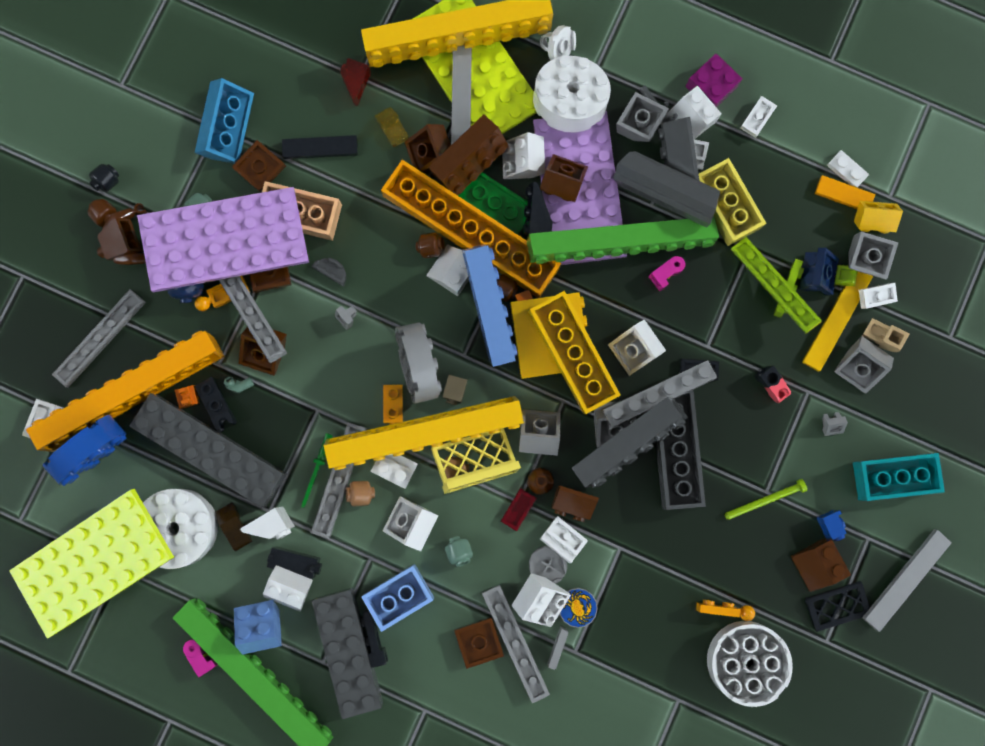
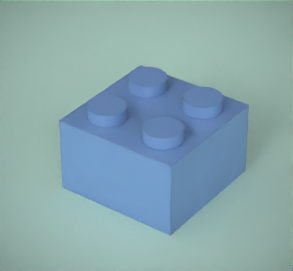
[234,600,282,655]

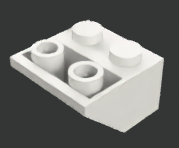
[502,132,545,179]
[511,573,571,627]

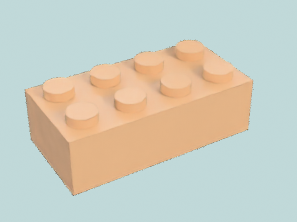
[262,181,342,241]

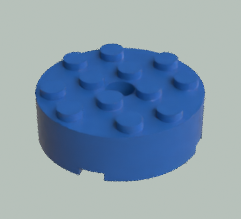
[43,415,127,486]

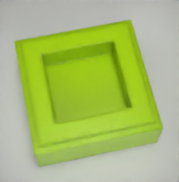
[835,265,858,286]

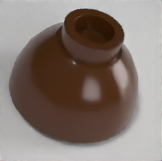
[527,468,554,495]

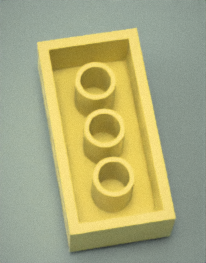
[699,158,767,246]

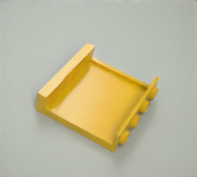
[510,292,589,379]

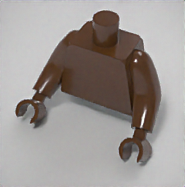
[97,203,147,265]

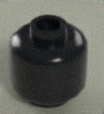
[89,164,119,192]

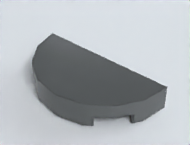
[311,258,346,287]

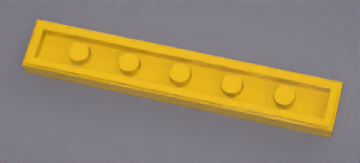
[802,272,873,372]

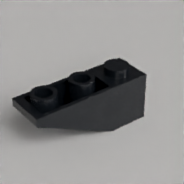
[522,182,553,240]

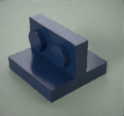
[799,248,839,295]

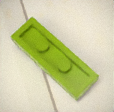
[774,259,804,318]

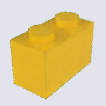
[854,201,903,234]

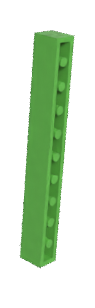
[527,216,719,264]
[173,598,333,746]

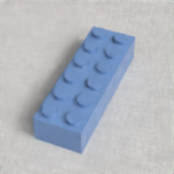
[462,244,518,367]

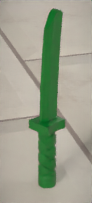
[301,433,333,508]

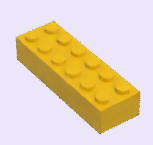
[528,290,621,414]

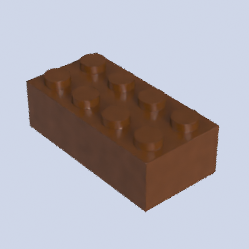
[428,114,508,195]

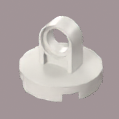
[540,25,576,60]

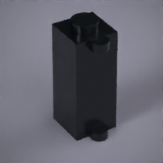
[267,547,322,579]

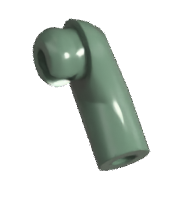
[224,377,254,393]

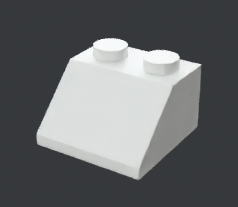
[665,85,721,139]
[427,245,469,296]
[608,320,666,376]
[383,496,438,551]
[241,507,295,540]
[263,565,313,612]

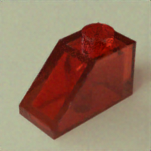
[340,58,371,106]

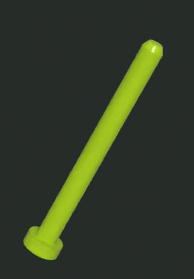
[725,479,807,520]

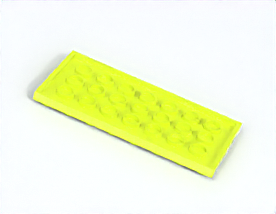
[413,0,537,134]
[9,489,174,639]

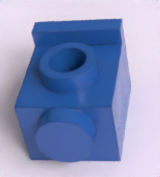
[816,510,847,541]

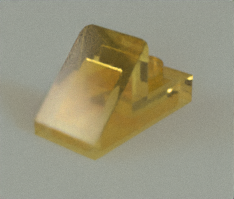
[375,107,409,148]

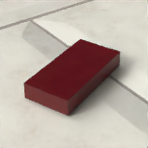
[500,488,537,531]

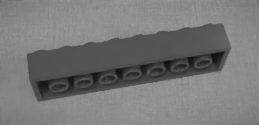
[129,393,287,508]

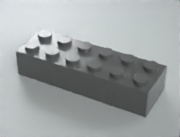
[655,390,706,510]
[572,397,688,488]
[312,587,384,719]

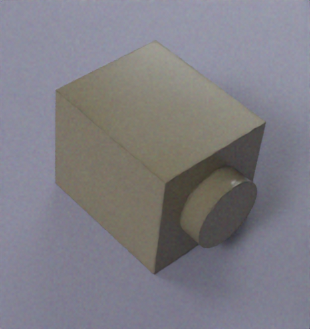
[443,375,468,406]

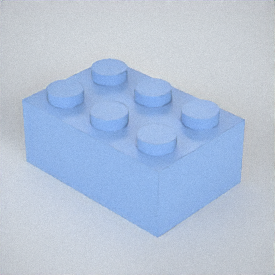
[362,564,434,632]

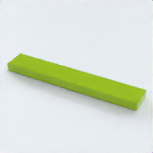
[731,237,822,334]

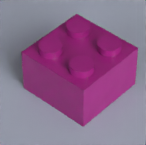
[685,53,743,107]

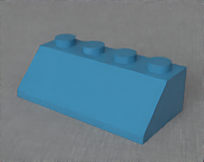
[194,78,254,164]

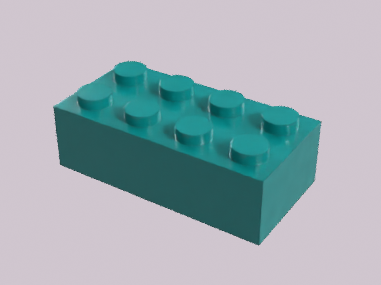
[853,453,945,501]

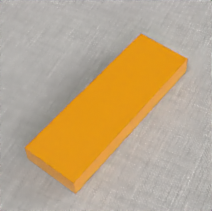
[815,175,876,209]

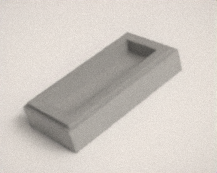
[547,626,569,670]

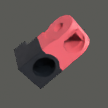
[754,366,791,403]

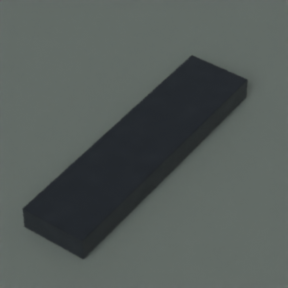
[282,135,358,159]

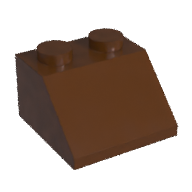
[405,124,451,174]
[540,154,588,202]
[238,327,287,376]
[551,486,599,522]
[790,538,851,591]

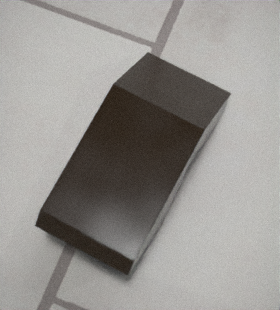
[215,502,253,552]

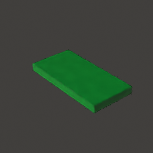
[458,172,527,235]

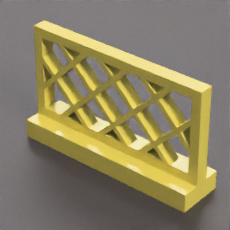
[431,428,521,494]

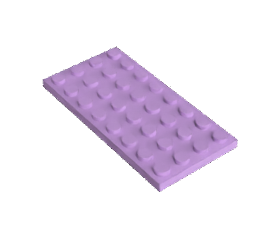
[533,111,627,265]
[137,187,309,292]

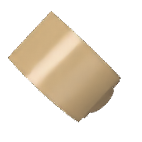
[862,318,910,352]

